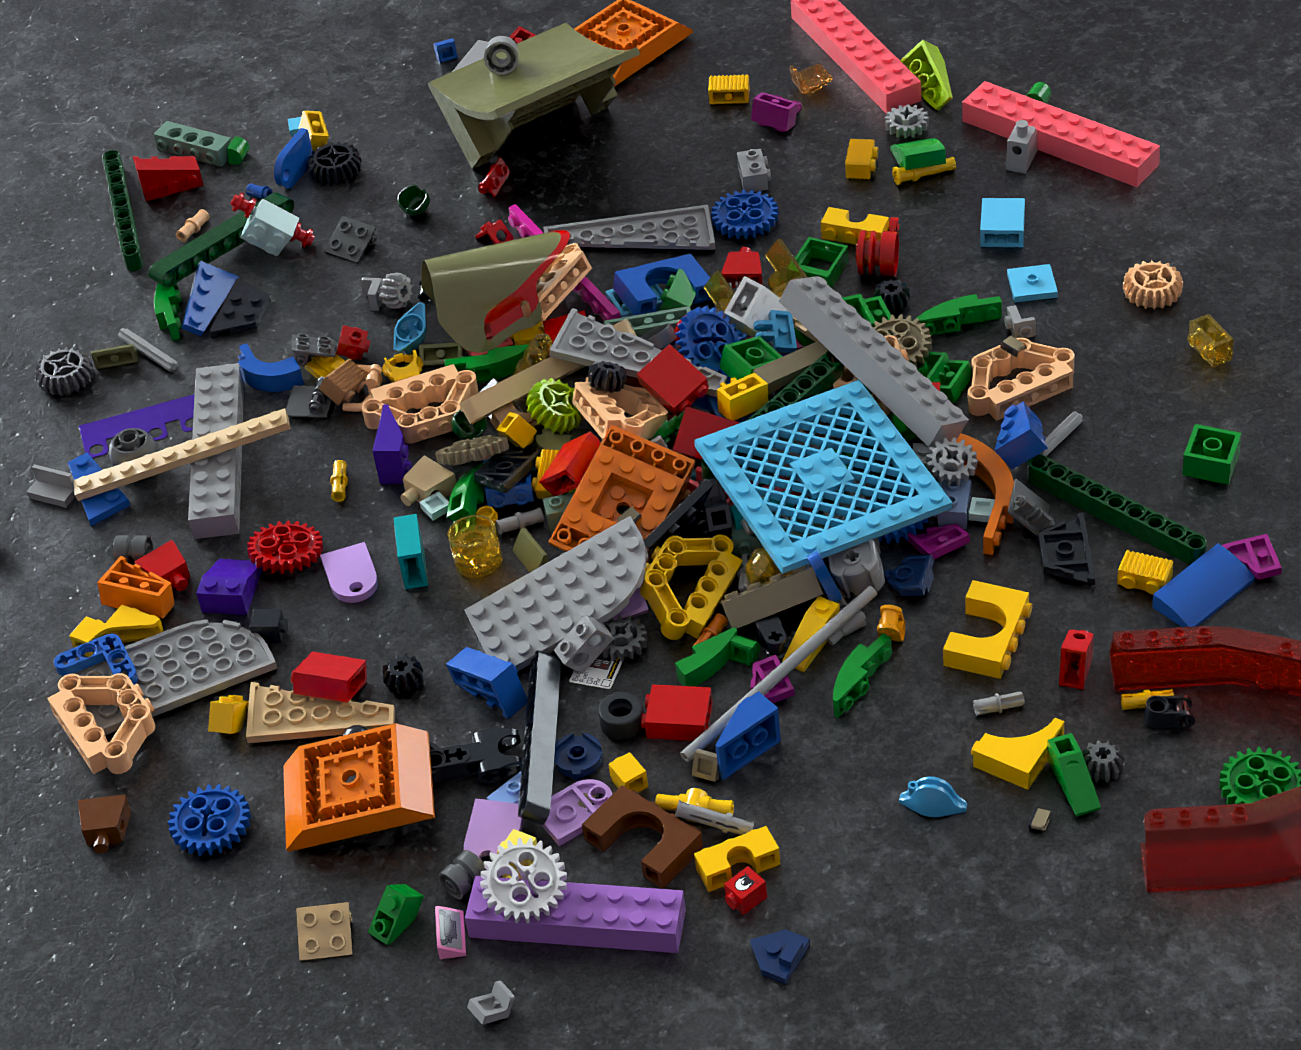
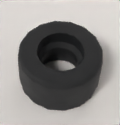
[598,692,644,740]

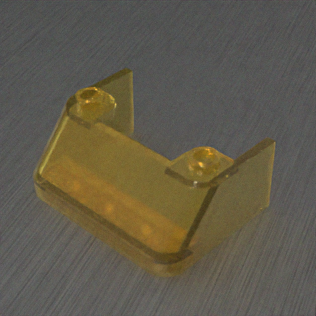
[704,238,808,314]

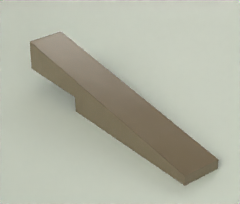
[753,326,875,395]

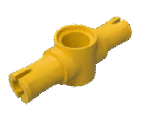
[655,788,734,823]

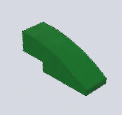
[675,627,737,687]

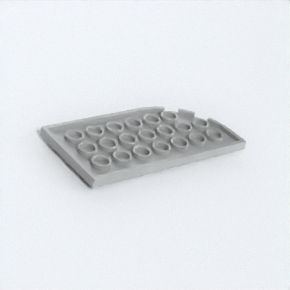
[464,516,648,671]
[74,620,277,735]

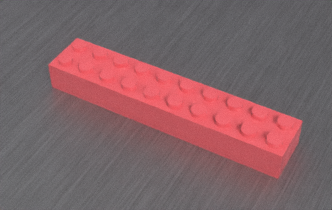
[791,0,921,114]
[962,81,1160,187]

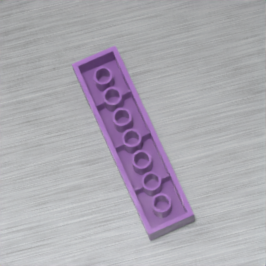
[465,876,686,953]

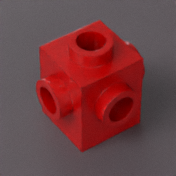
[336,325,370,360]

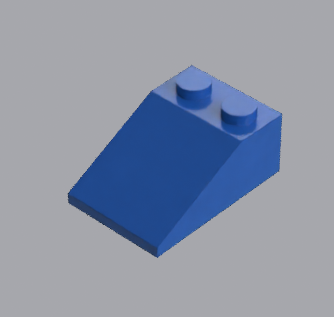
[716,691,781,781]

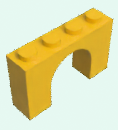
[943,580,1032,679]

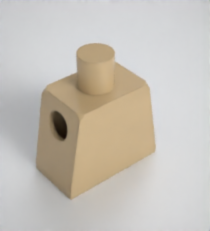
[400,455,456,506]

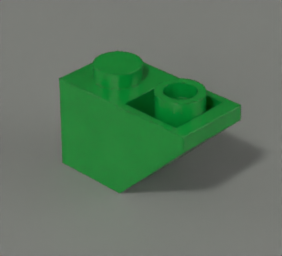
[660,268,696,311]
[368,884,424,945]

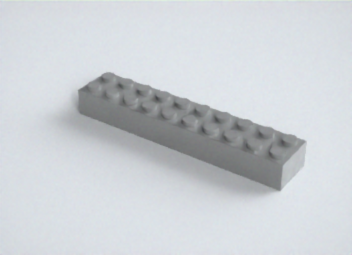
[779,276,969,447]
[188,363,244,539]

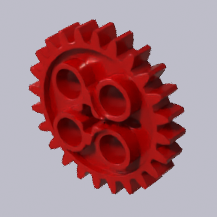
[247,521,323,574]

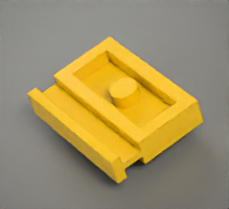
[304,353,345,379]

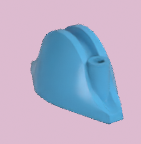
[393,302,427,355]
[899,777,967,817]

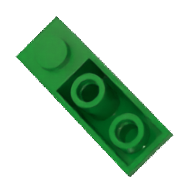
[1047,733,1101,817]

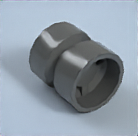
[113,535,153,564]
[438,850,487,900]

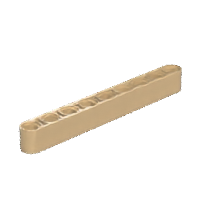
[459,319,637,424]

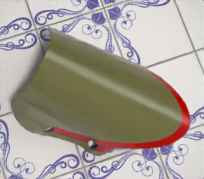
[421,230,570,353]

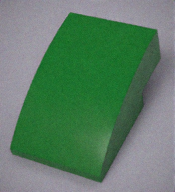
[890,138,946,170]
[842,294,893,336]
[916,352,972,403]

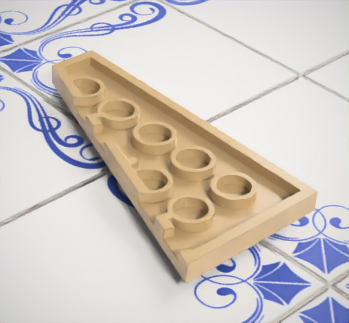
[246,682,395,743]

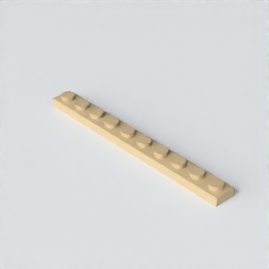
[74,408,290,501]

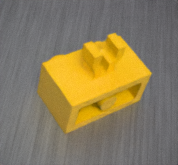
[717,373,768,421]

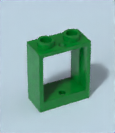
[788,237,849,288]

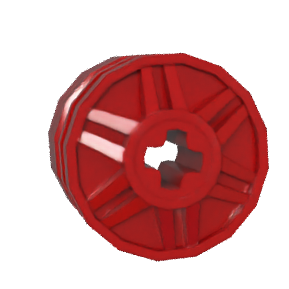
[856,230,899,277]

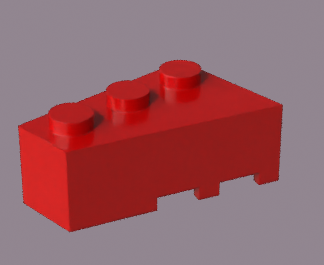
[132,156,204,201]

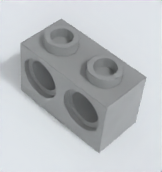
[554,614,614,674]

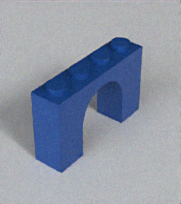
[613,254,714,315]

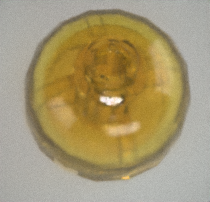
[745,548,792,585]

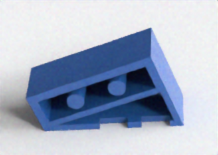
[994,401,1048,469]
[446,647,527,719]

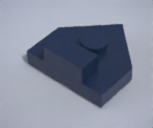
[884,555,934,596]
[750,929,810,985]

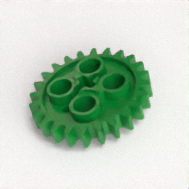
[1219,747,1301,821]

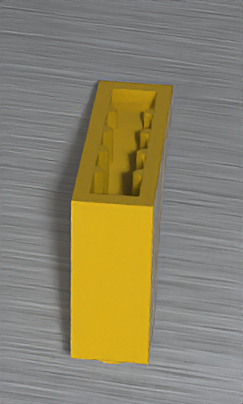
[971,718,1064,790]

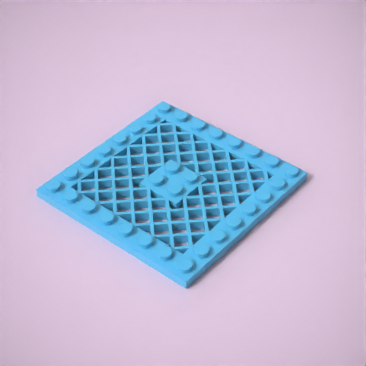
[695,380,952,574]

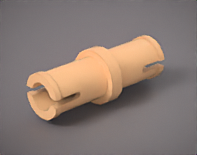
[176,209,210,242]

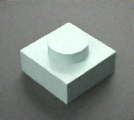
[419,491,449,520]
[969,497,995,522]

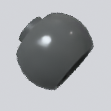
[109,428,158,466]

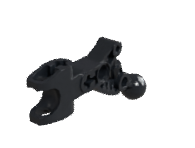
[342,725,522,786]

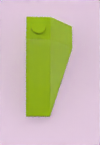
[900,40,953,111]

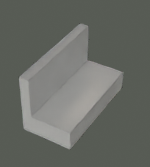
[27,464,75,508]

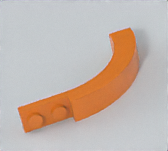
[956,433,1014,555]

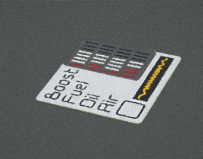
[569,653,622,689]

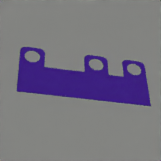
[79,394,195,458]

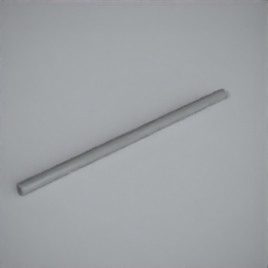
[680,586,877,762]

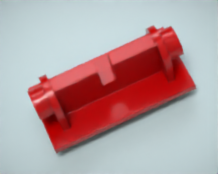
[478,157,510,197]

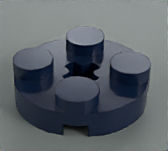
[554,733,604,781]

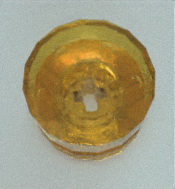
[447,515,503,577]

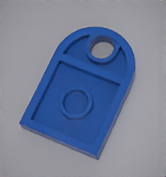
[274,128,313,189]

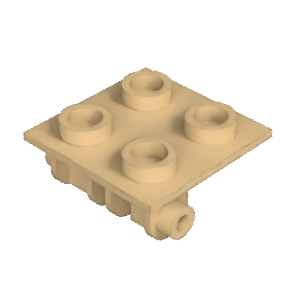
[296,902,353,961]

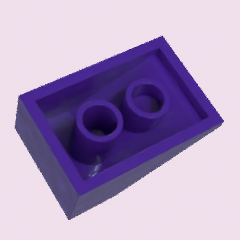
[373,404,412,484]
[196,559,263,615]

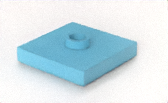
[1007,264,1058,303]

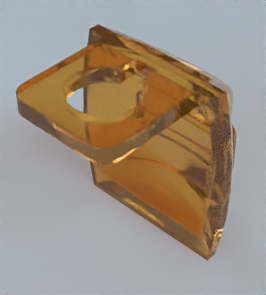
[789,63,833,94]

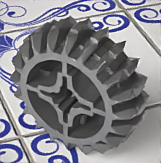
[35,347,94,397]

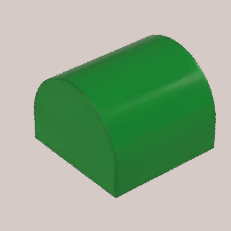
[1026,82,1051,104]
[227,136,250,165]
[730,635,760,667]

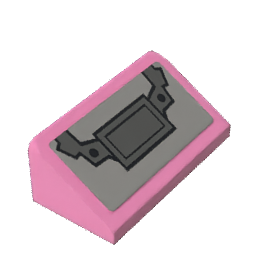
[435,906,466,959]

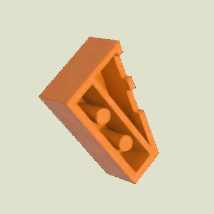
[97,556,175,618]

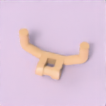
[343,364,383,412]

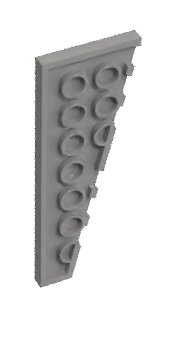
[544,205,716,250]
[549,308,727,397]

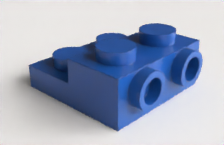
[485,470,534,508]

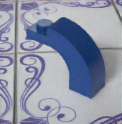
[238,343,304,392]

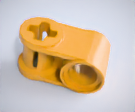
[877,605,906,642]

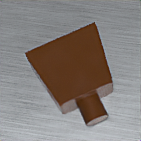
[78,794,131,853]

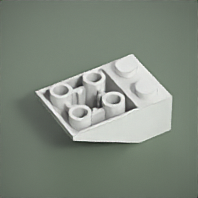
[723,276,793,347]

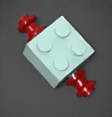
[230,192,315,257]

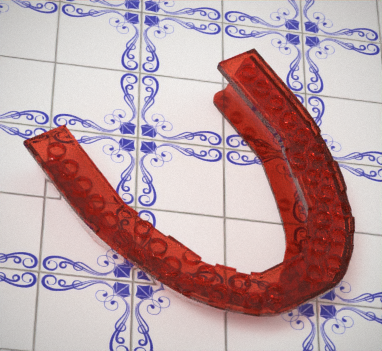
[1109,626,1301,892]

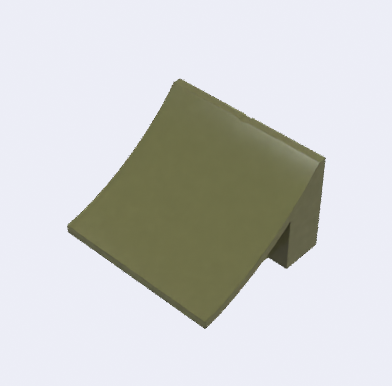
[428,23,640,169]

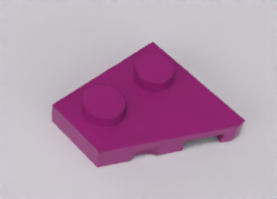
[1222,534,1282,580]

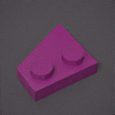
[907,524,970,559]
[750,655,795,703]

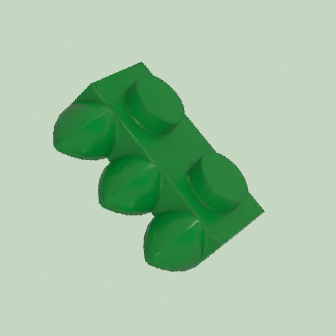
[651,411,685,447]

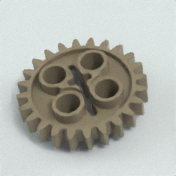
[873,314,932,368]
[435,435,509,465]

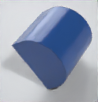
[433,38,458,63]

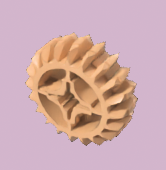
[1123,260,1183,310]

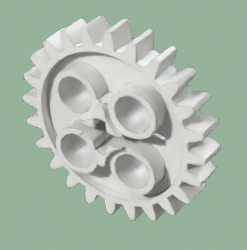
[480,838,567,923]

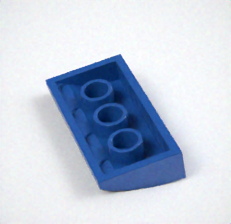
[1152,543,1255,632]

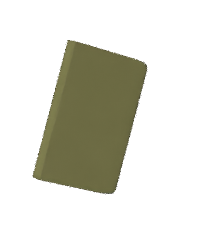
[419,342,464,366]
[91,344,138,369]
[513,528,548,572]

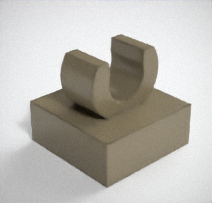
[692,749,719,782]

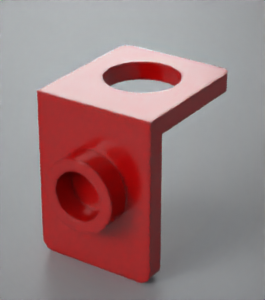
[474,219,514,244]

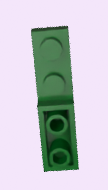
[154,283,183,341]
[916,294,1002,335]
[444,344,534,383]
[447,463,485,544]
[833,633,892,718]

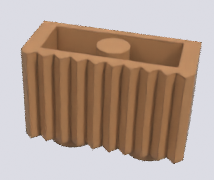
[319,359,368,406]

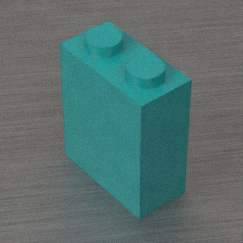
[394,514,428,590]

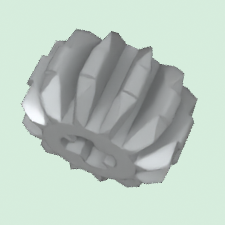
[379,273,413,309]

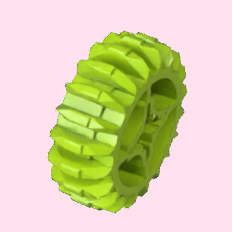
[526,378,584,434]

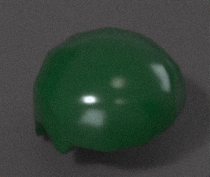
[397,185,430,216]
[451,410,488,440]

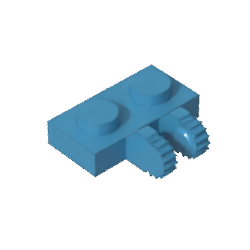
[753,310,797,353]

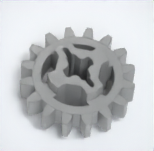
[885,104,929,138]
[926,437,978,486]

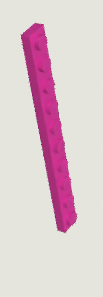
[508,204,621,322]

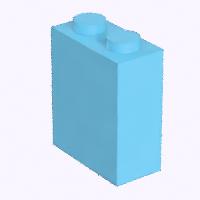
[980,198,1025,247]

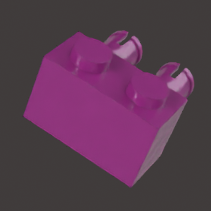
[751,92,802,132]

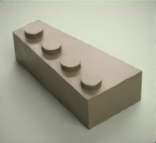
[721,564,823,629]

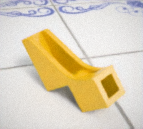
[69,605,164,657]

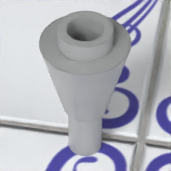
[827,610,866,646]

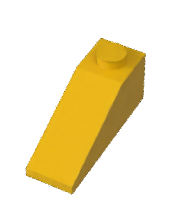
[783,596,840,672]

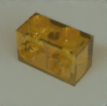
[1187,314,1234,367]

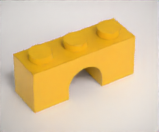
[821,207,889,245]
[694,826,781,892]

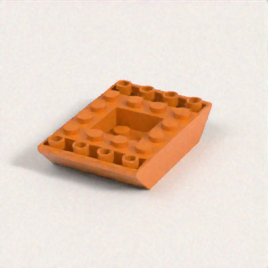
[574,0,693,87]
[548,424,695,563]
[283,723,435,852]

